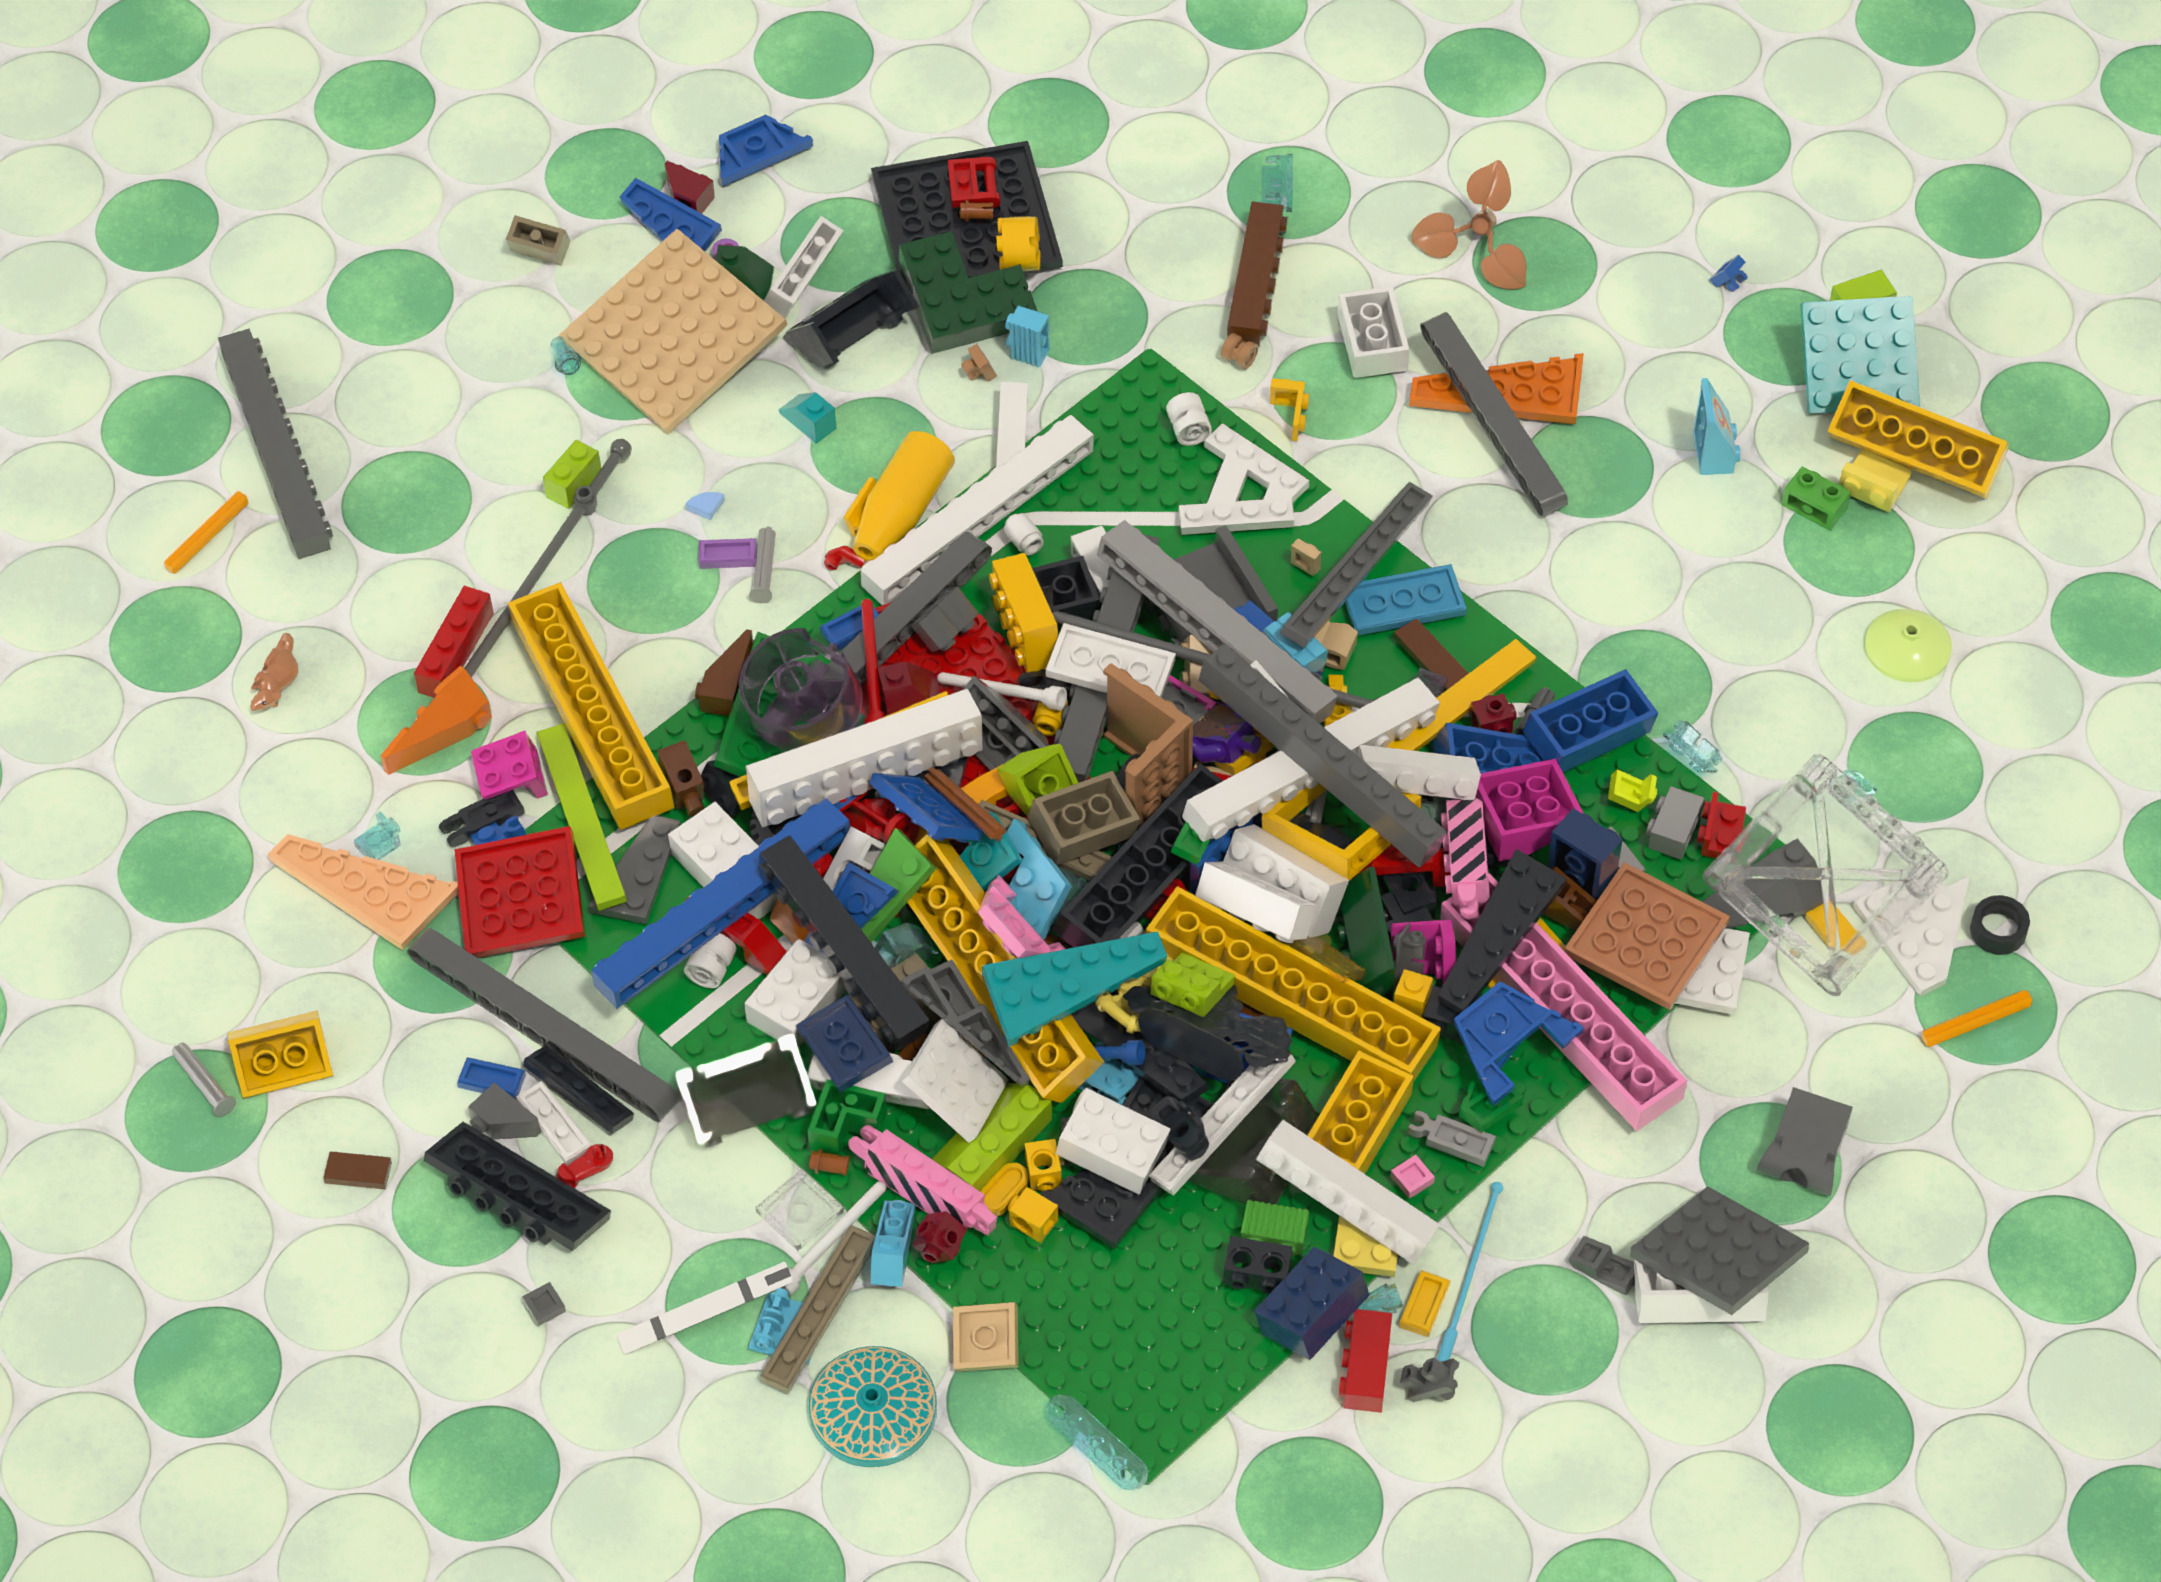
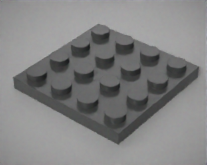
[1630,1186,1809,1315]

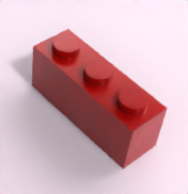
[1339,1309,1392,1413]

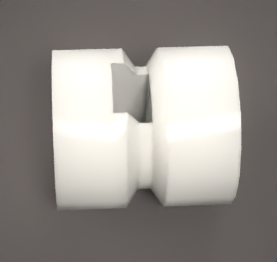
[1166,392,1212,446]
[684,933,736,988]

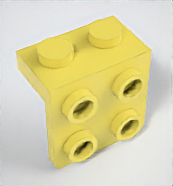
[1839,450,1912,512]

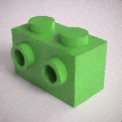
[1781,466,1851,531]

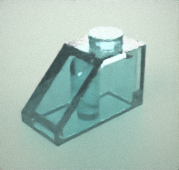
[875,922,939,968]

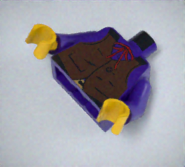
[1192,690,1261,764]

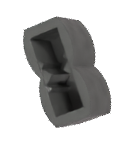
[910,587,979,652]

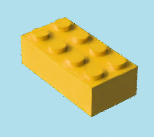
[989,553,1058,672]
[1307,1050,1414,1174]

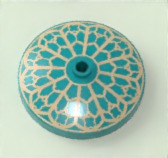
[809,1346,937,1467]

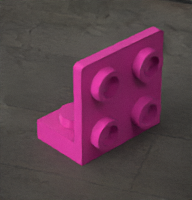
[471,731,548,800]
[1391,920,1456,986]

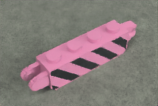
[1441,798,1490,920]
[848,1125,997,1236]

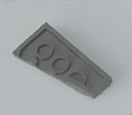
[589,816,681,924]

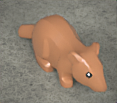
[250,633,298,711]

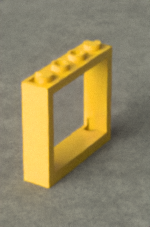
[1261,783,1421,881]

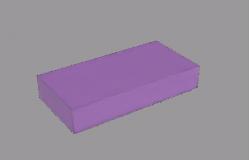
[699,538,756,569]

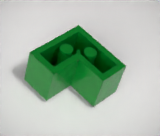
[808,1079,887,1155]

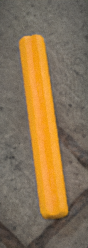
[164,491,249,574]
[1921,990,2033,1047]

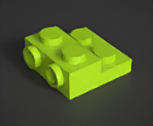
[1151,952,1235,1017]

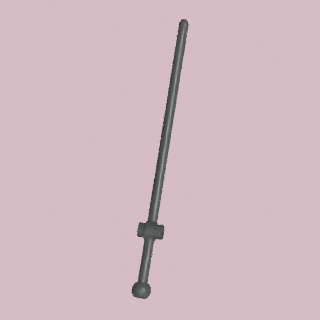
[464,438,632,678]
[1052,611,1380,709]

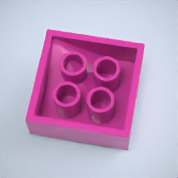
[1475,759,1583,861]

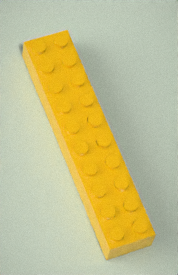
[508,582,674,830]
[907,834,1104,1103]
[1145,886,1441,1082]

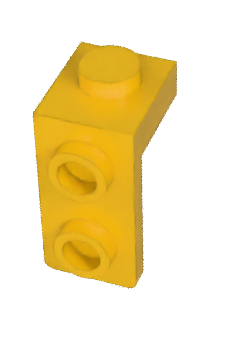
[1270,378,1309,441]

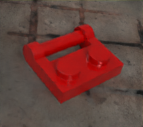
[948,157,1001,208]

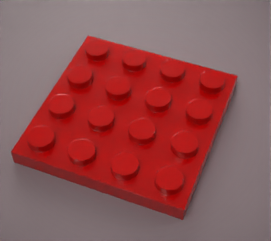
[454,826,585,958]

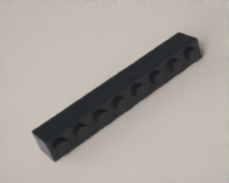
[758,835,929,1051]

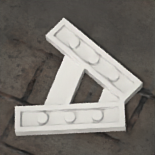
[1179,423,1309,535]

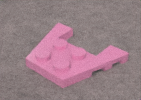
[978,875,1065,958]

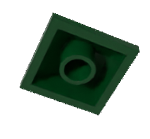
[715,245,774,301]

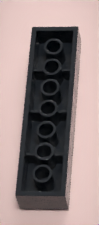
[1052,763,1223,947]

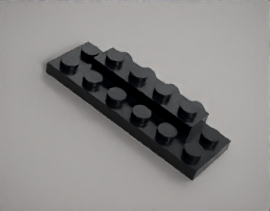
[423,1121,611,1251]

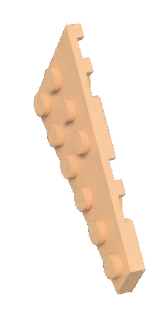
[268,834,459,951]

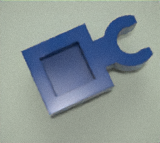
[470,816,526,845]

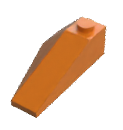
[380,666,492,775]

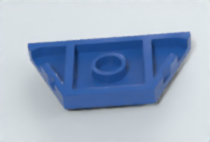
[719,114,813,186]

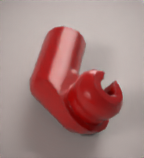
[824,545,865,570]

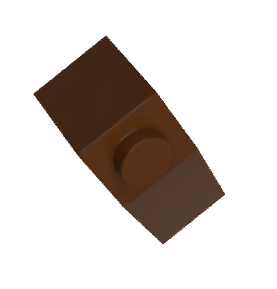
[695,629,753,716]
[1544,867,1597,931]

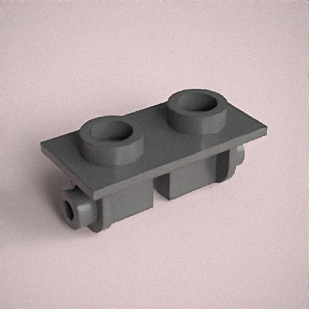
[1393,923,1426,990]

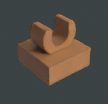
[961,343,997,382]

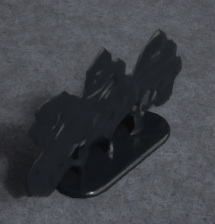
[1123,985,1292,1081]

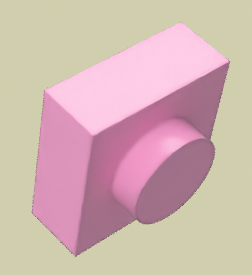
[1390,1155,1435,1199]

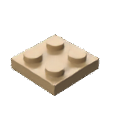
[953,1302,1018,1372]

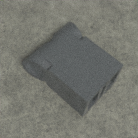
[1756,1087,1853,1197]

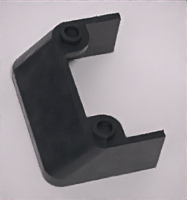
[785,269,920,369]

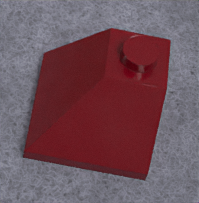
[877,662,941,716]

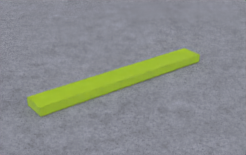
[536,723,627,911]

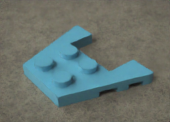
[1007,818,1072,939]

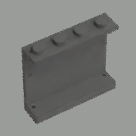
[1144,525,1278,645]

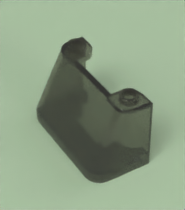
[672,1034,816,1148]
[1189,1078,1316,1205]

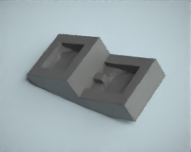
[1569,1236,1635,1295]

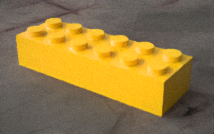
[1827,380,2009,499]

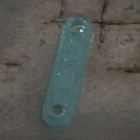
[1046,1395,1148,1490]

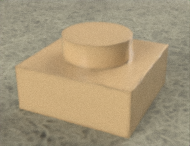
[1290,539,1321,577]

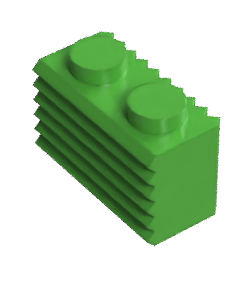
[1240,1200,1309,1257]

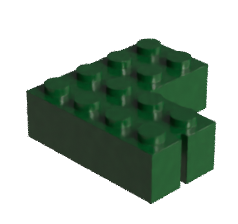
[899,231,1037,354]

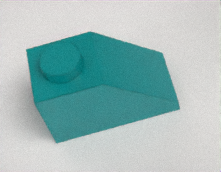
[779,392,837,444]

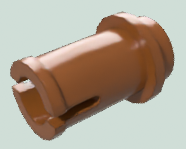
[960,200,993,222]
[809,1149,850,1176]

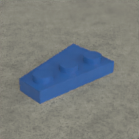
[804,862,899,952]

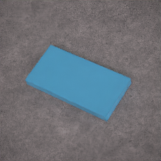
[1344,564,1467,636]

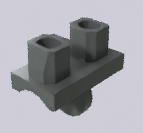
[1400,1357,1460,1402]

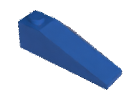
[1432,723,1544,773]

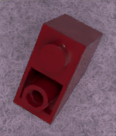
[664,160,715,214]

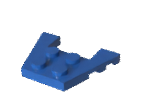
[1454,981,1584,1106]

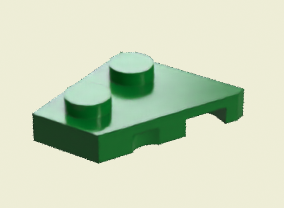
[1459,1071,1524,1133]

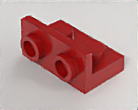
[1697,792,1746,862]

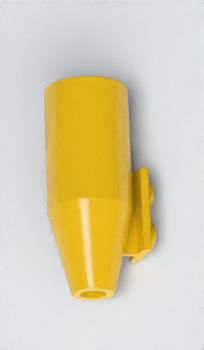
[843,431,955,562]

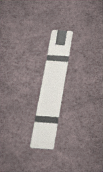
[617,1262,793,1354]

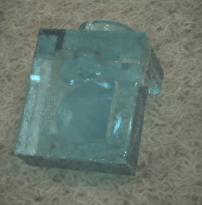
[354,811,401,860]

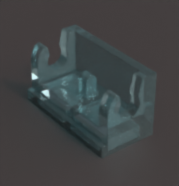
[1262,154,1293,212]

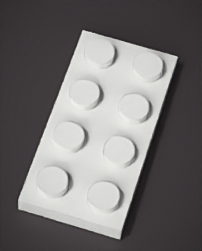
[1046,623,1176,698]

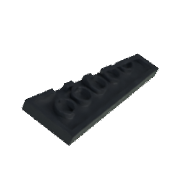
[1438,849,1567,1014]
[1071,990,1208,1104]

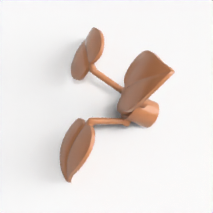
[1411,160,1527,289]

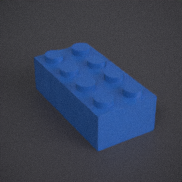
[1523,669,1658,772]

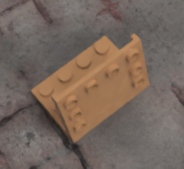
[1103,663,1193,826]

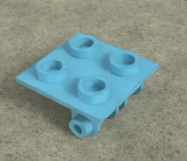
[1078,1044,1140,1105]
[748,1288,812,1365]

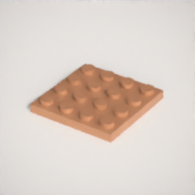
[1564,862,1730,1010]

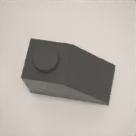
[468,1083,541,1140]

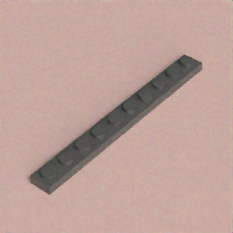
[1280,481,1433,648]

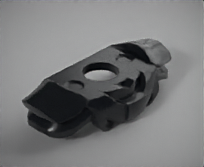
[1150,1096,1209,1160]

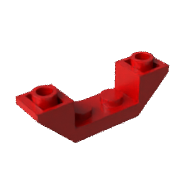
[1355,844,1451,887]
[685,893,787,975]

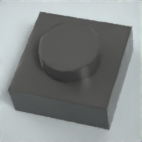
[522,1282,566,1326]

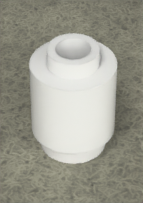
[1004,513,1044,555]

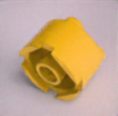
[997,216,1041,272]

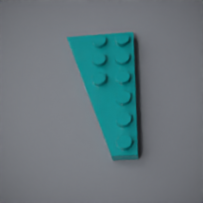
[982,931,1167,1047]

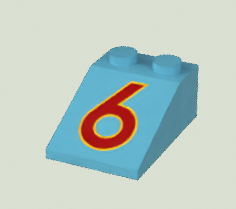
[1693,378,1740,475]

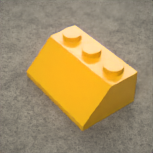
[228,1010,333,1098]

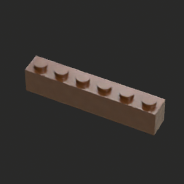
[1227,201,1288,347]

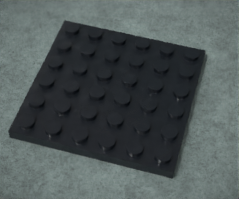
[871,141,1063,284]

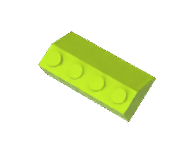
[932,1083,1052,1191]

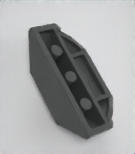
[962,676,1050,770]

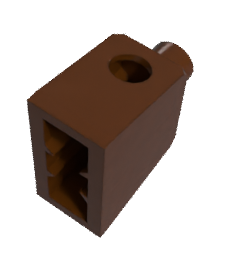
[658,740,705,816]

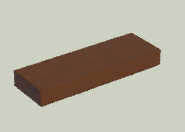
[1393,618,1469,692]

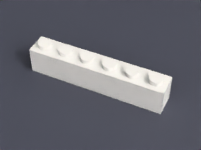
[1256,1120,1440,1265]

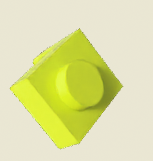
[1608,769,1657,812]

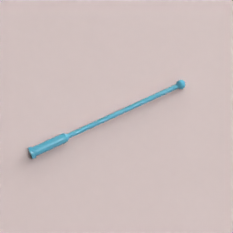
[1437,1182,1503,1362]

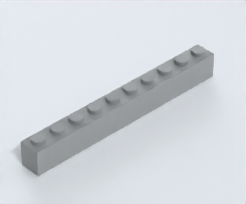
[1097,520,1338,724]

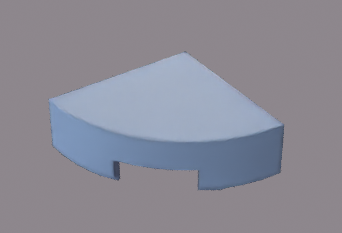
[686,492,725,520]

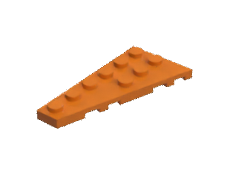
[1409,353,1584,424]

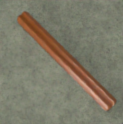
[925,767,1006,841]

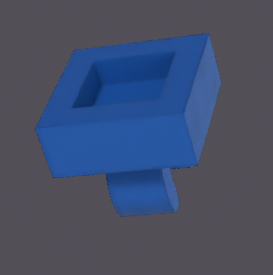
[1709,254,1748,292]

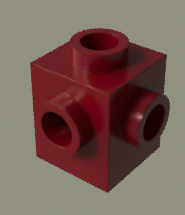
[1469,693,1517,733]
[912,1211,967,1263]

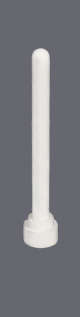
[937,672,1067,711]
[781,1181,886,1297]

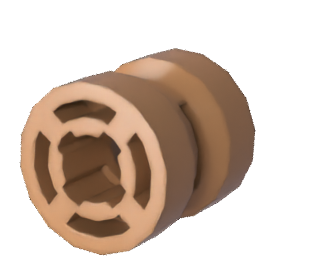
[1221,333,1259,369]

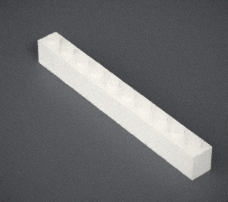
[861,415,1094,605]
[1182,678,1440,842]

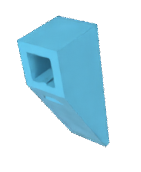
[871,1200,916,1287]

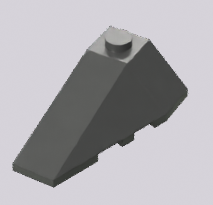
[1703,838,1829,929]

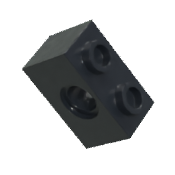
[1377,872,1438,918]

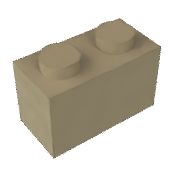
[506,215,570,266]

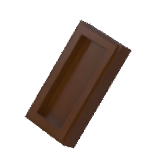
[323,1151,392,1189]

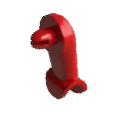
[556,1144,613,1188]

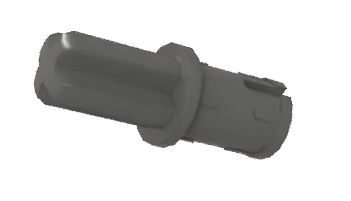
[1515,687,1555,736]

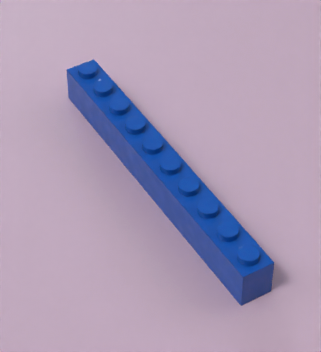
[591,798,850,1009]

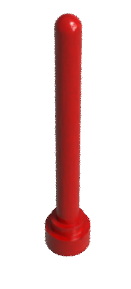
[861,598,885,725]

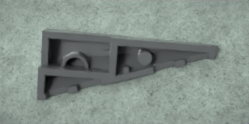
[901,959,1030,1086]

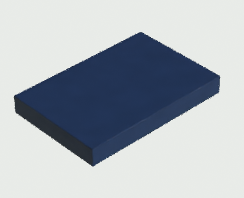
[796,994,893,1093]

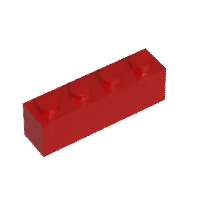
[414,585,494,698]

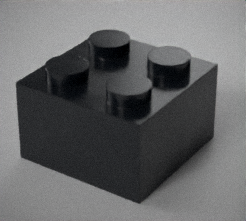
[1032,555,1100,630]

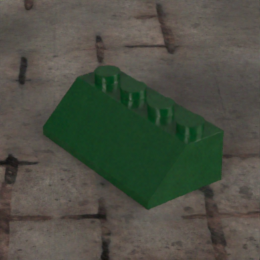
[1335,867,1395,1001]

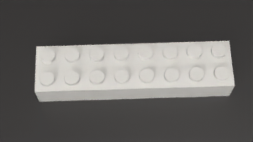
[746,689,983,828]

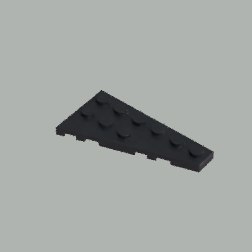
[1040,1096,1214,1250]

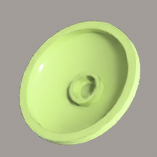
[1864,609,1952,682]

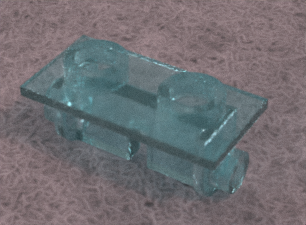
[1663,720,1723,774]

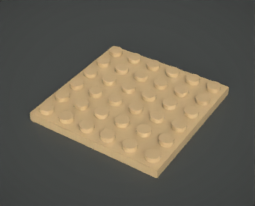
[558,229,788,434]

